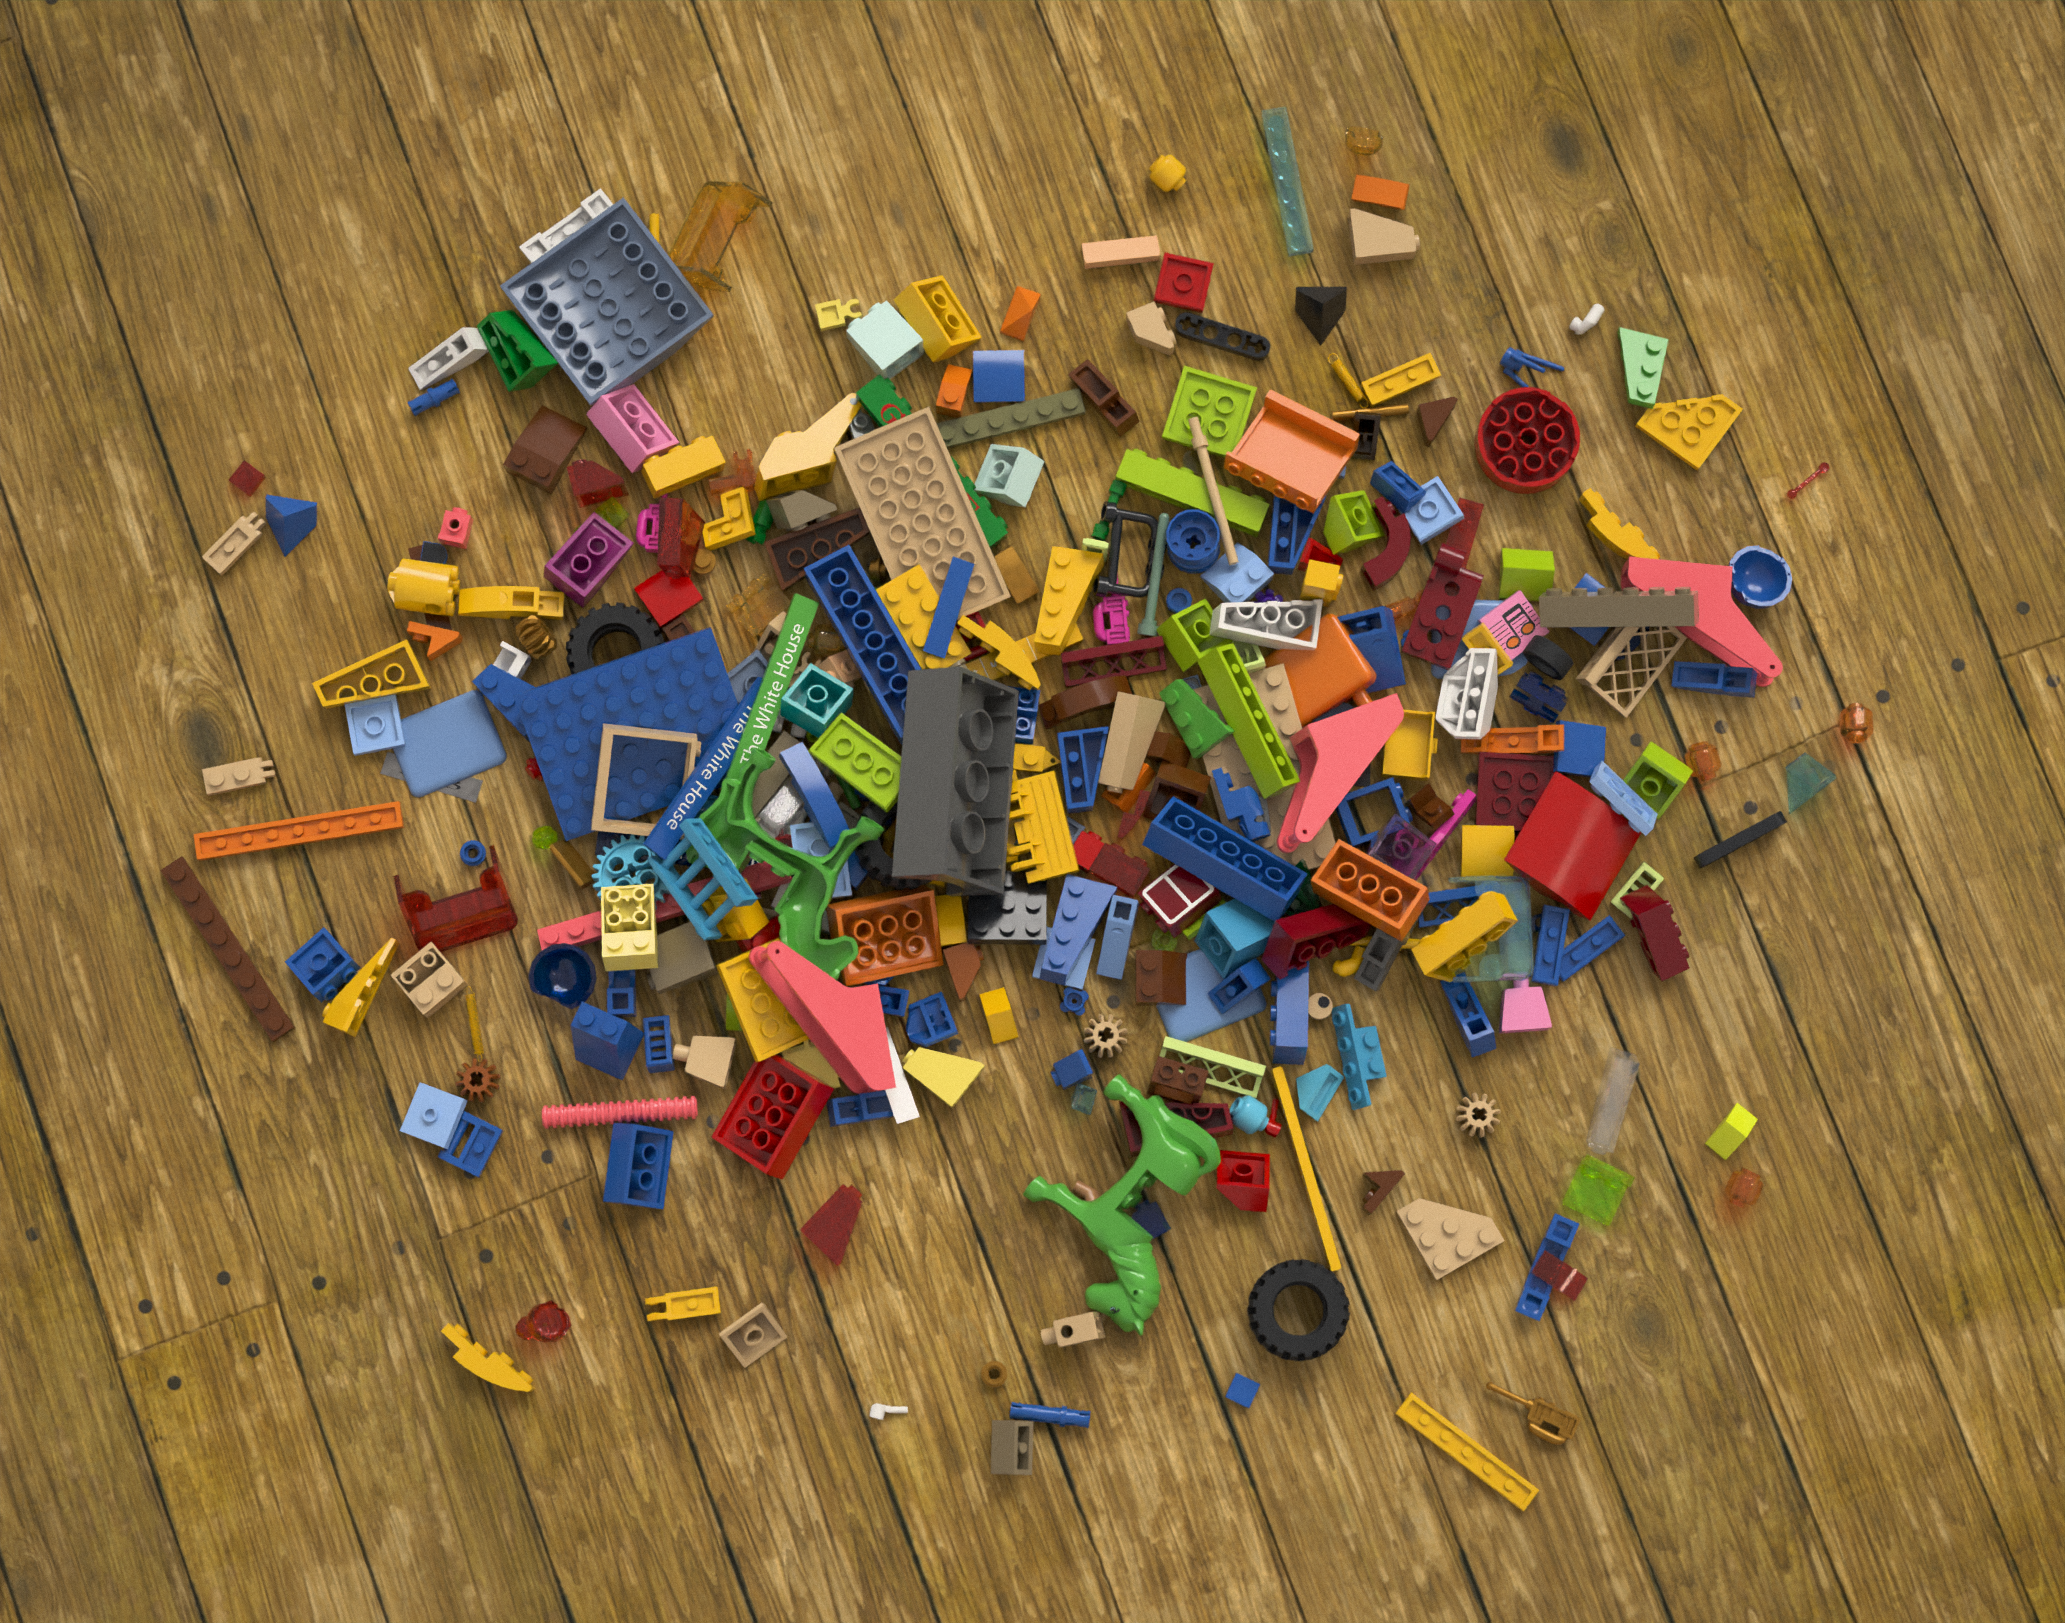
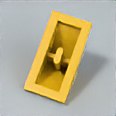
[979,987,1019,1044]

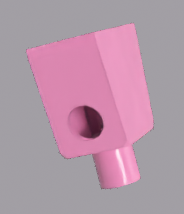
[1499,973,1552,1034]

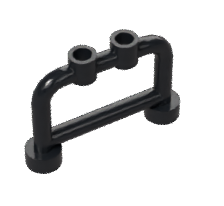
[1093,501,1167,598]

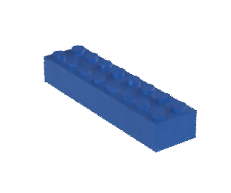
[804,545,921,746]

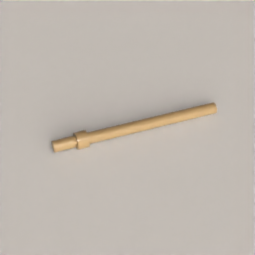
[1188,417,1239,565]

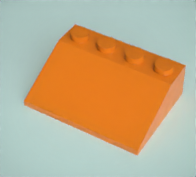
[826,885,944,986]

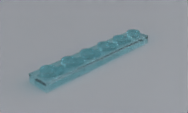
[1261,106,1314,257]

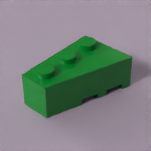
[477,309,558,392]

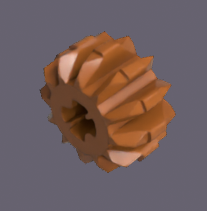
[456,1058,501,1103]

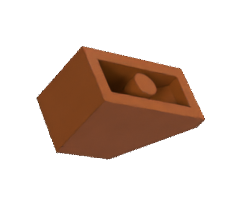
[943,942,984,1002]

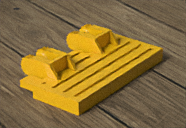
[1007,771,1079,884]

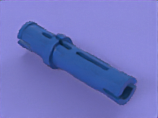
[1010,1402,1091,1428]

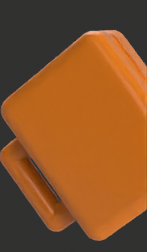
[1264,614,1376,728]

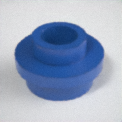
[460,840,486,866]

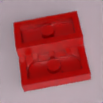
[634,560,704,629]

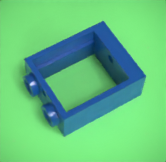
[1335,777,1413,848]

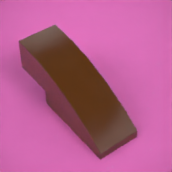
[1068,359,1140,437]

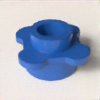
[1060,987,1089,1016]

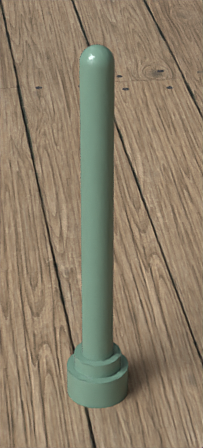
[1137,513,1169,637]

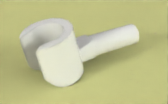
[869,1403,908,1420]

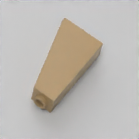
[1098,692,1165,793]

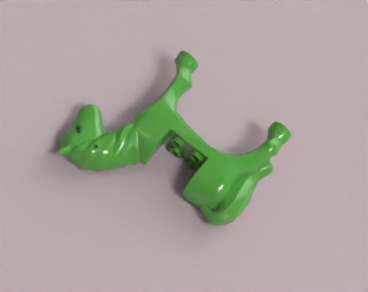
[686,747,884,980]
[1023,1074,1221,1336]

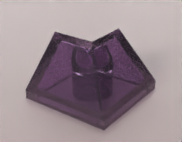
[1367,813,1437,879]

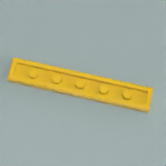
[1395,1393,1539,1512]

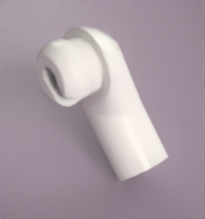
[1569,304,1604,334]

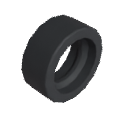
[1523,635,1574,680]

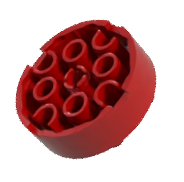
[1474,387,1580,494]

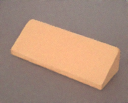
[1082,235,1160,269]

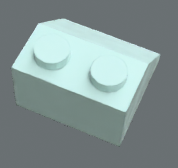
[974,444,1044,507]

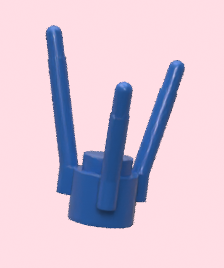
[1500,347,1564,388]

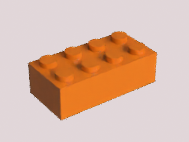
[1311,839,1429,942]

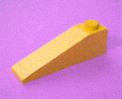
[322,938,400,1037]

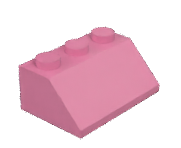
[586,384,679,473]

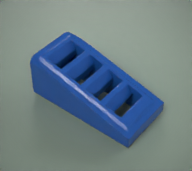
[643,1015,675,1073]

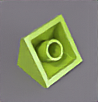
[1499,548,1555,602]

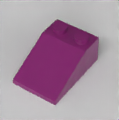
[543,512,634,608]

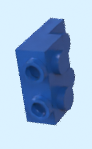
[285,927,361,1003]

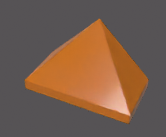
[1000,286,1041,341]

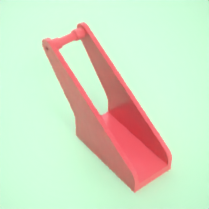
[1621,557,1783,687]
[1277,693,1404,853]
[749,941,896,1094]

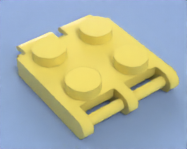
[782,1039,841,1089]

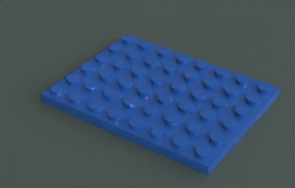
[513,627,738,841]

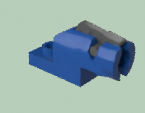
[1212,767,1272,842]

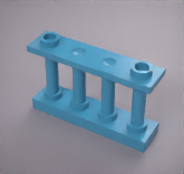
[647,818,758,940]

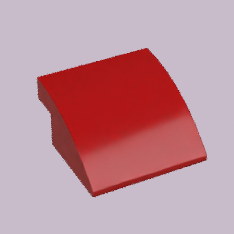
[1504,772,1641,921]

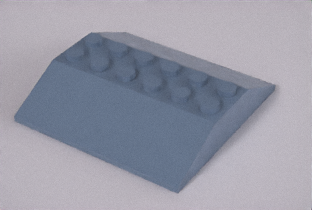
[500,197,714,406]

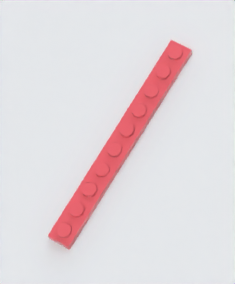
[537,861,793,956]

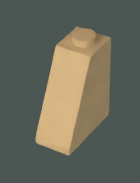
[1348,209,1420,265]

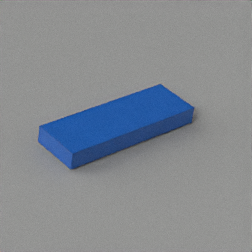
[1531,905,1570,986]
[1559,915,1625,982]

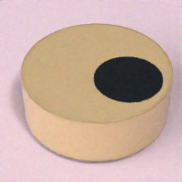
[1308,993,1333,1020]

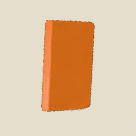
[1101,762,1156,814]

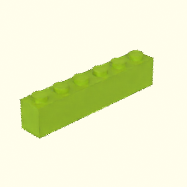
[1115,449,1270,537]
[1197,643,1300,799]

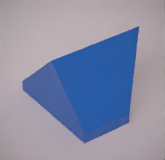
[265,495,317,557]

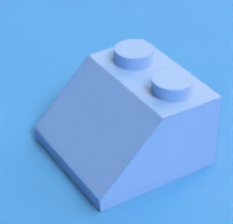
[1200,542,1274,603]

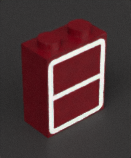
[1138,864,1222,938]

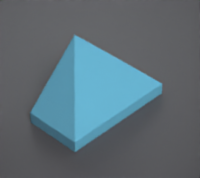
[1296,1064,1344,1121]

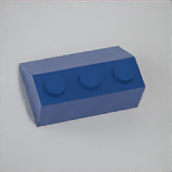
[603,1123,674,1209]

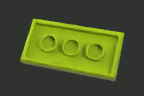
[808,712,901,813]

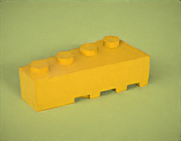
[1034,546,1104,656]
[1411,891,1518,982]

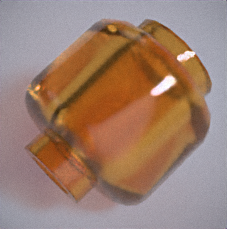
[1839,703,1874,743]
[1684,741,1722,781]
[1725,1168,1764,1209]

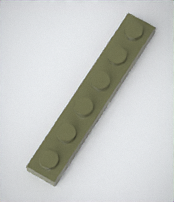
[937,388,1086,449]

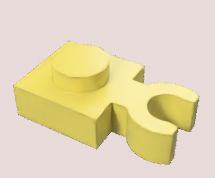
[815,299,862,331]

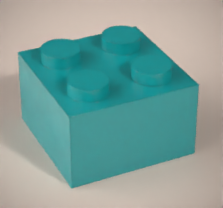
[780,663,853,738]

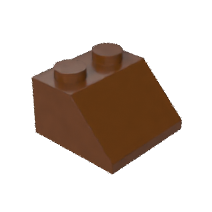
[1143,760,1211,820]
[1135,950,1187,1006]

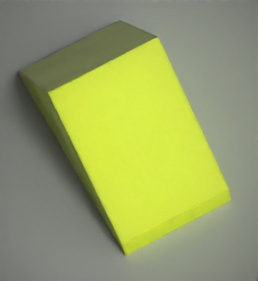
[1705,1103,1758,1160]

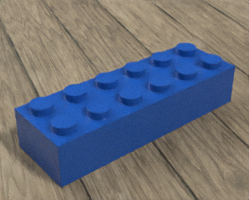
[1142,796,1308,921]

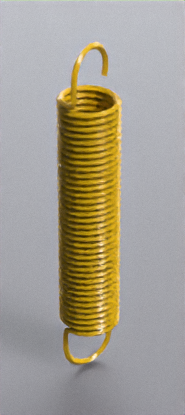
[1328,353,1368,408]

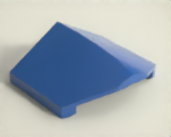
[906,991,958,1047]

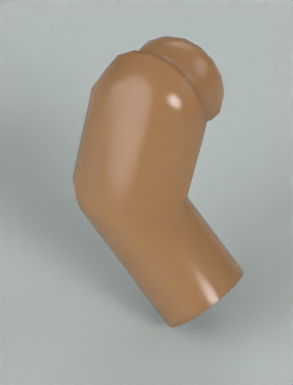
[1072,1180,1100,1201]

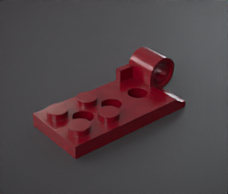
[1401,543,1484,670]

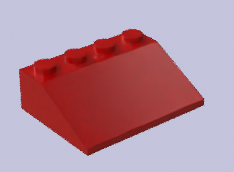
[711,1054,835,1180]

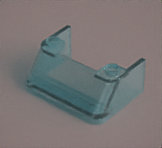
[1449,876,1534,983]

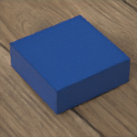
[1225,1373,1260,1408]

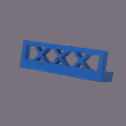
[1418,880,1522,928]

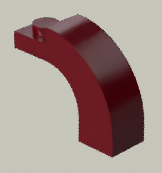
[1361,496,1411,591]

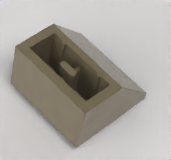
[766,490,837,532]

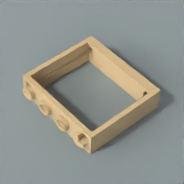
[591,723,701,840]

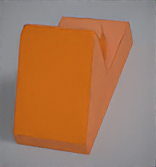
[407,621,463,661]

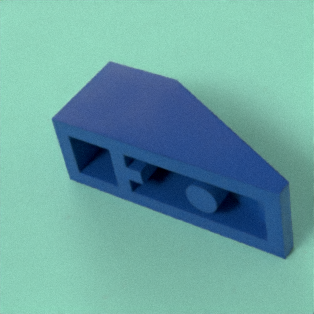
[1440,972,1496,1058]

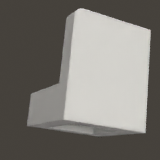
[493,641,532,679]

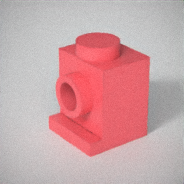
[438,507,473,549]

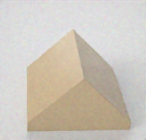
[719,1303,787,1368]

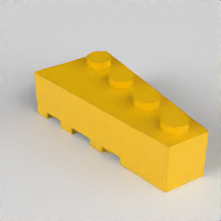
[312,639,431,709]

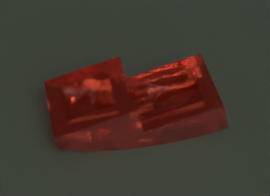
[1117,789,1150,840]
[1531,1250,1588,1301]

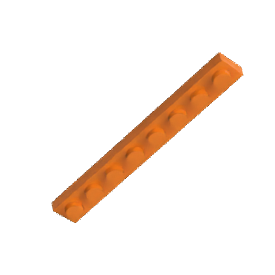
[193,801,404,861]

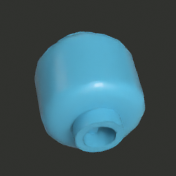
[1229,1095,1269,1134]

